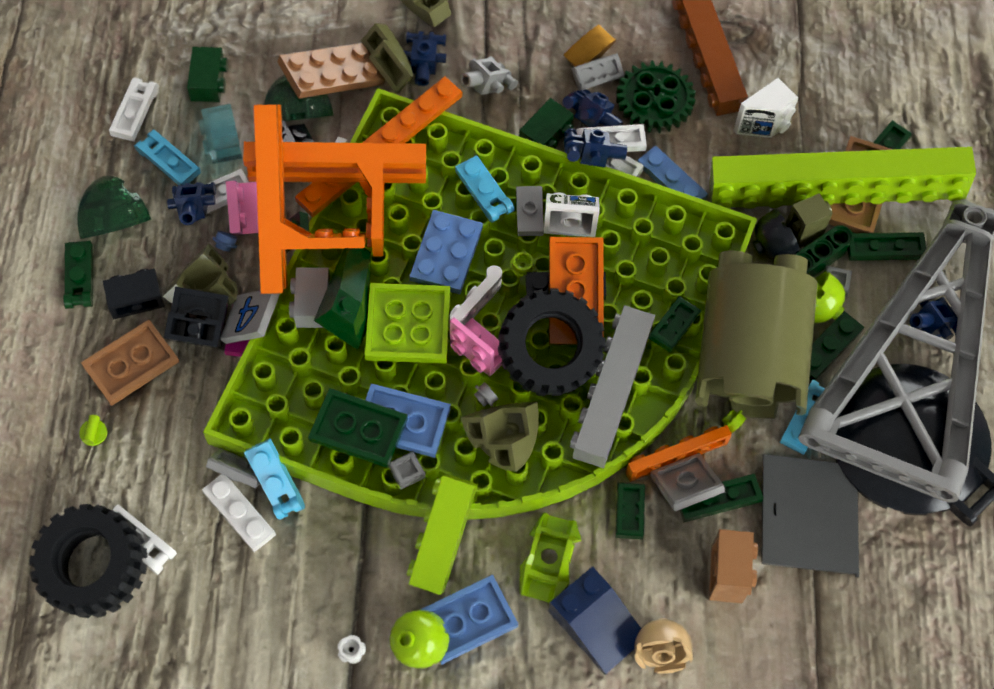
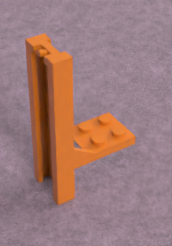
[254,104,366,294]
[243,141,426,257]

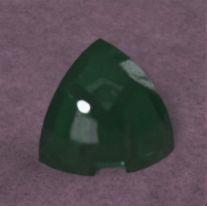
[264,75,334,122]
[77,175,151,239]

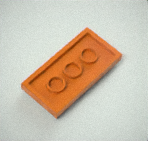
[549,237,604,345]

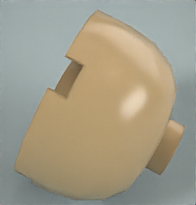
[635,619,693,674]

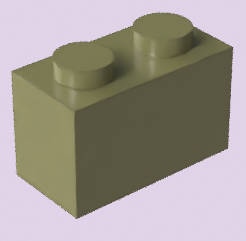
[785,193,833,248]

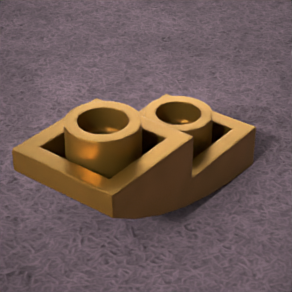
[563,24,616,67]

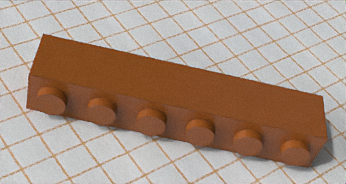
[672,0,748,116]

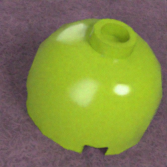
[814,271,845,324]
[389,610,449,669]

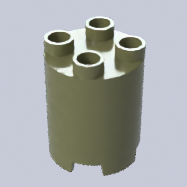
[695,251,818,419]

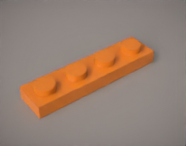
[626,425,732,482]

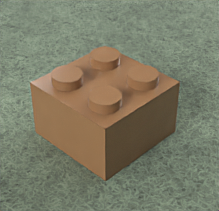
[709,529,758,604]

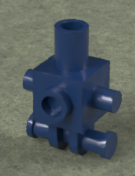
[404,31,446,86]
[562,89,624,127]
[564,128,627,167]
[167,182,216,225]
[909,297,958,340]

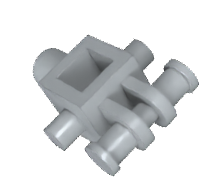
[460,56,518,95]

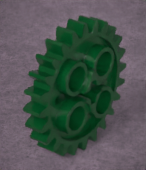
[616,60,696,133]

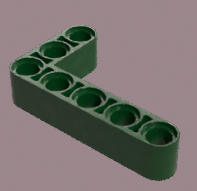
[795,225,853,277]

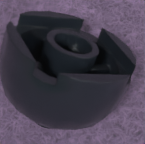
[752,208,800,261]

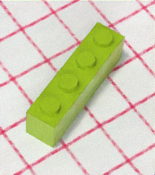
[407,474,478,595]

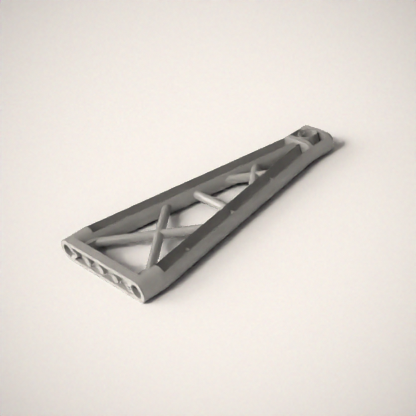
[798,199,994,502]

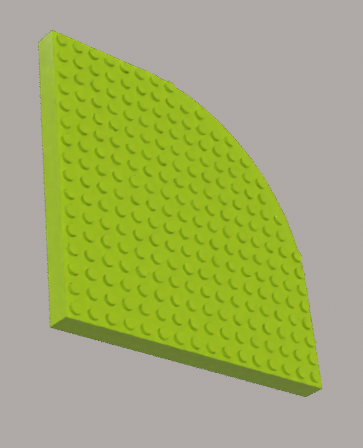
[203,88,758,520]

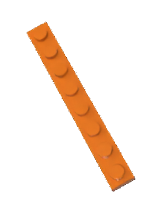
[295,76,462,217]

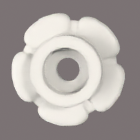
[337,635,366,664]

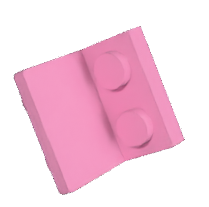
[226,181,258,235]
[450,317,502,377]

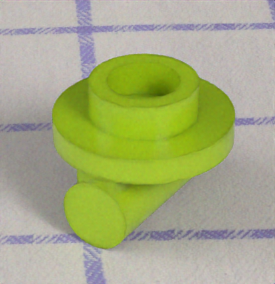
[79,415,107,446]

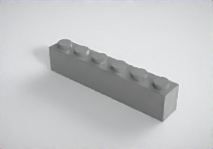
[570,305,655,468]

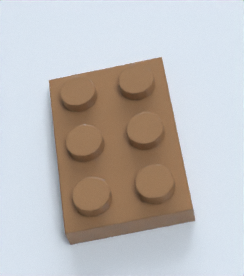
[81,319,179,406]

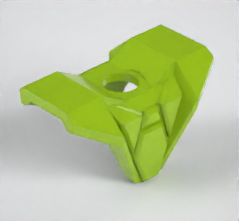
[519,512,581,603]

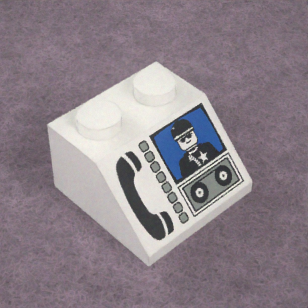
[733,78,798,138]
[544,192,600,237]

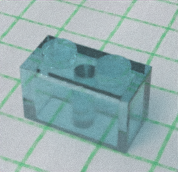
[198,104,242,164]

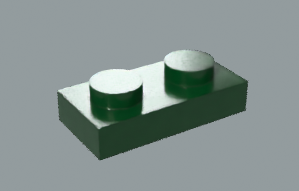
[866,120,913,151]

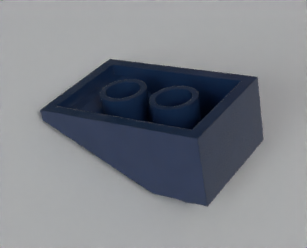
[548,566,641,675]

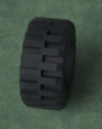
[498,288,606,397]
[29,504,148,618]

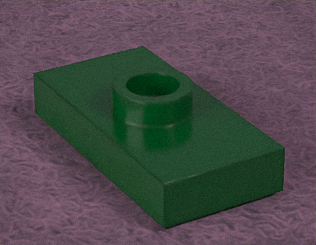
[648,296,702,353]
[615,482,645,540]

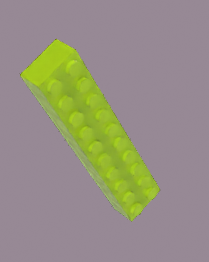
[709,147,976,209]

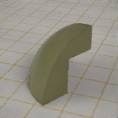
[162,243,238,306]
[461,401,539,471]

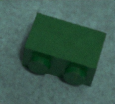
[187,47,228,102]
[519,98,574,149]

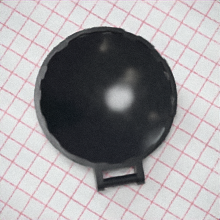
[836,364,994,526]

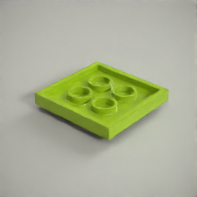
[365,283,450,363]

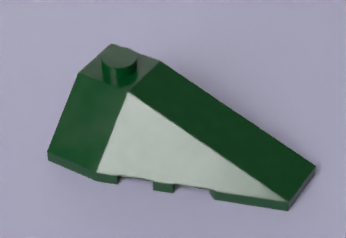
[314,247,371,350]

